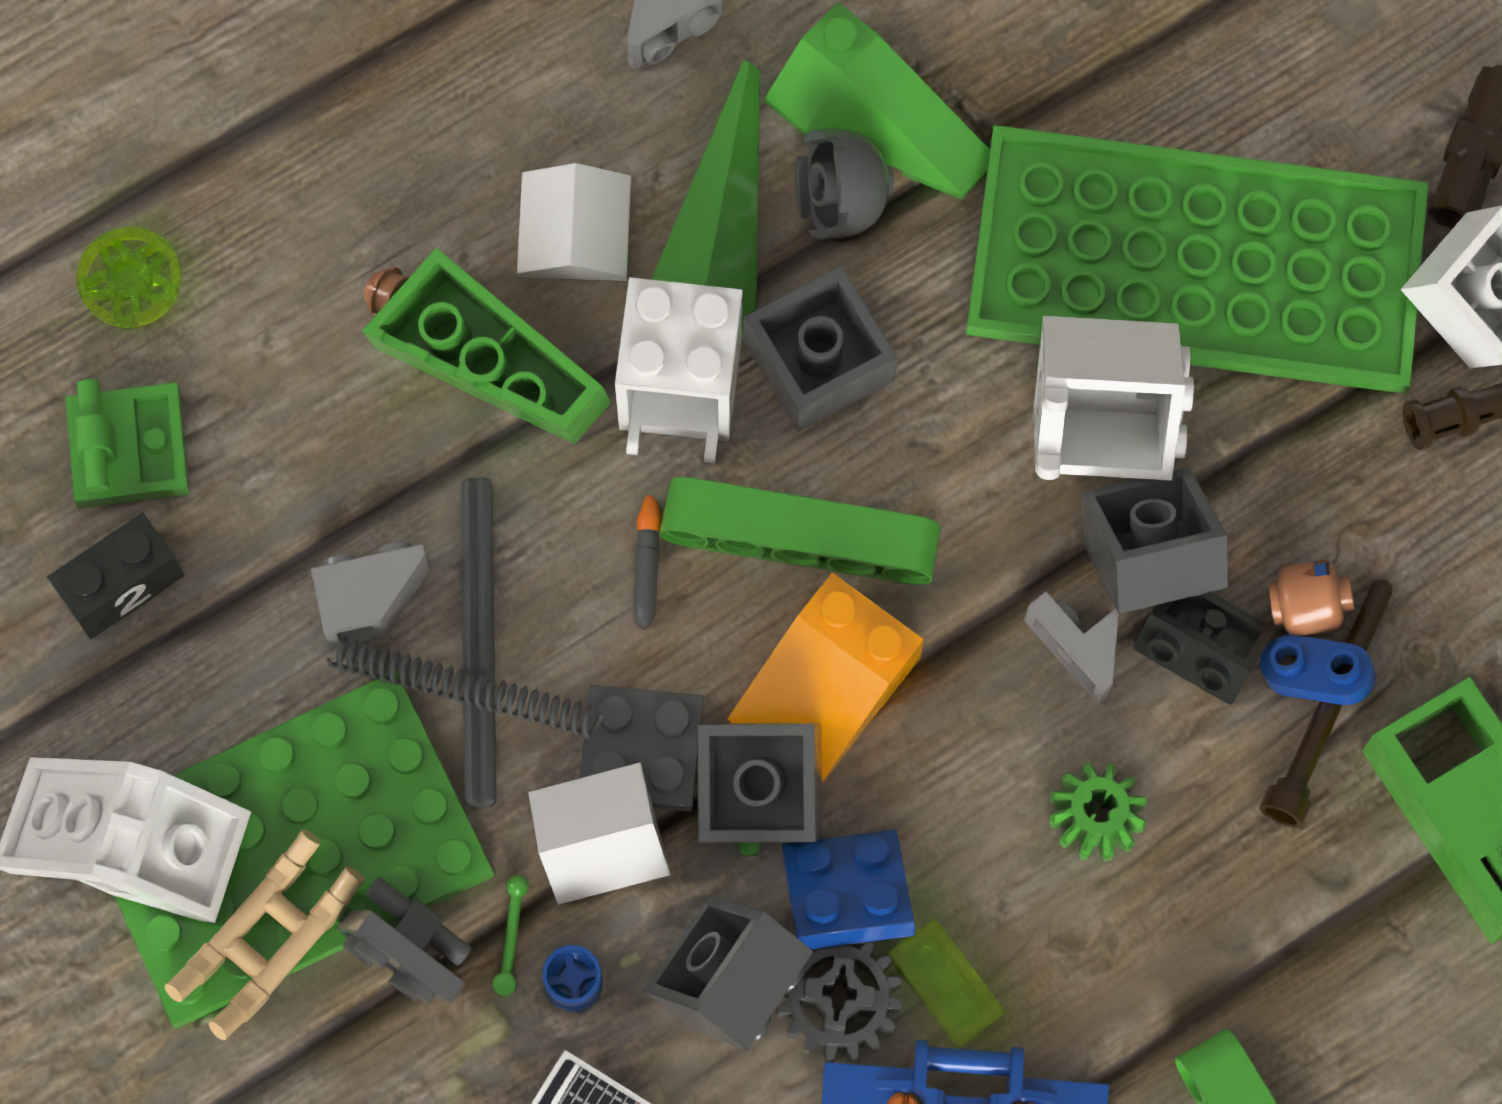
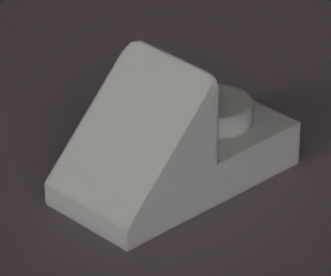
[1024,591,1119,705]

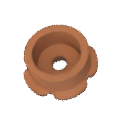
[364,267,408,316]

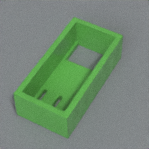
[1362,677,1502,945]

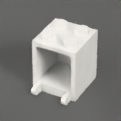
[615,277,743,464]
[1033,316,1194,481]

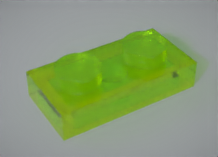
[888,918,1006,1049]

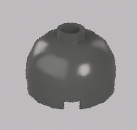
[795,128,894,240]

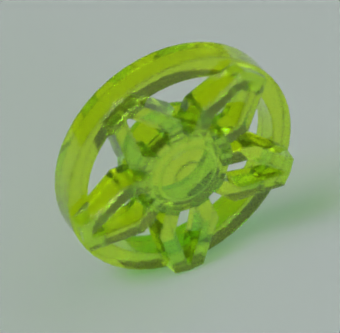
[76,227,182,329]

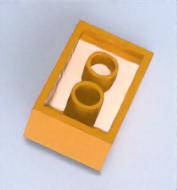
[727,572,924,784]

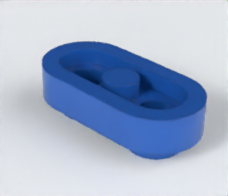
[1260,635,1376,705]

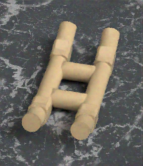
[165,829,365,1040]

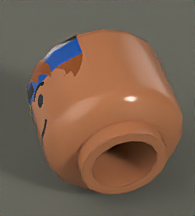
[1269,560,1355,637]

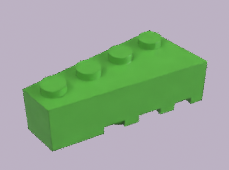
[362,248,611,445]

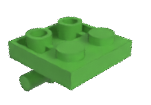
[65,379,190,509]

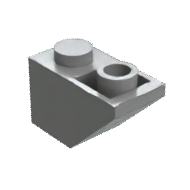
[626,0,722,71]
[311,542,430,648]

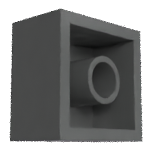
[744,266,898,432]
[1081,467,1228,614]
[698,722,822,842]
[644,895,813,1051]

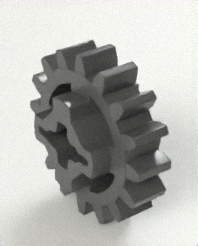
[776,941,903,1063]

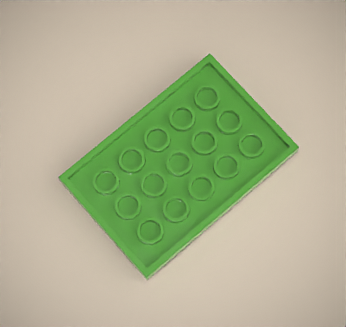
[114,670,495,1029]

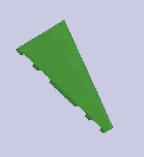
[651,60,760,336]

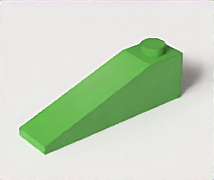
[765,2,990,200]

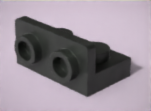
[1134,592,1276,704]

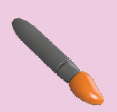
[633,495,662,630]

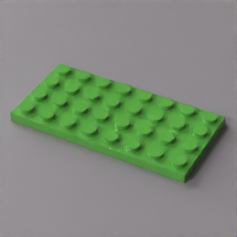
[966,125,1428,394]

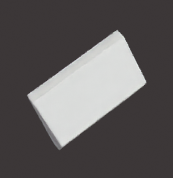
[517,163,631,281]

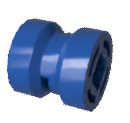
[542,945,603,1013]

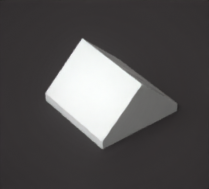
[528,762,671,905]

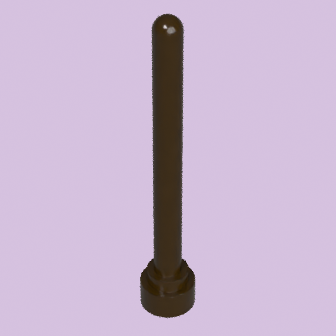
[1259,579,1393,828]

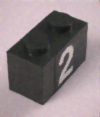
[47,512,185,640]

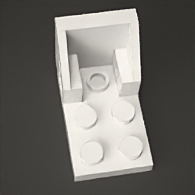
[0,757,251,923]

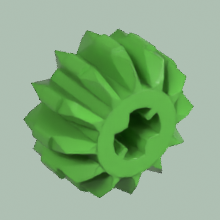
[1048,762,1147,861]

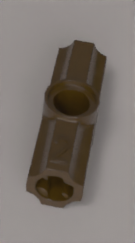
[1428,65,1502,229]

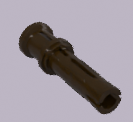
[1403,383,1502,450]

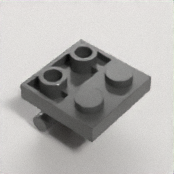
[335,876,472,1004]

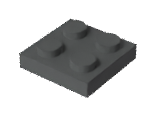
[579,685,704,812]

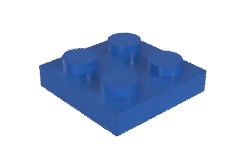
[782,829,915,949]

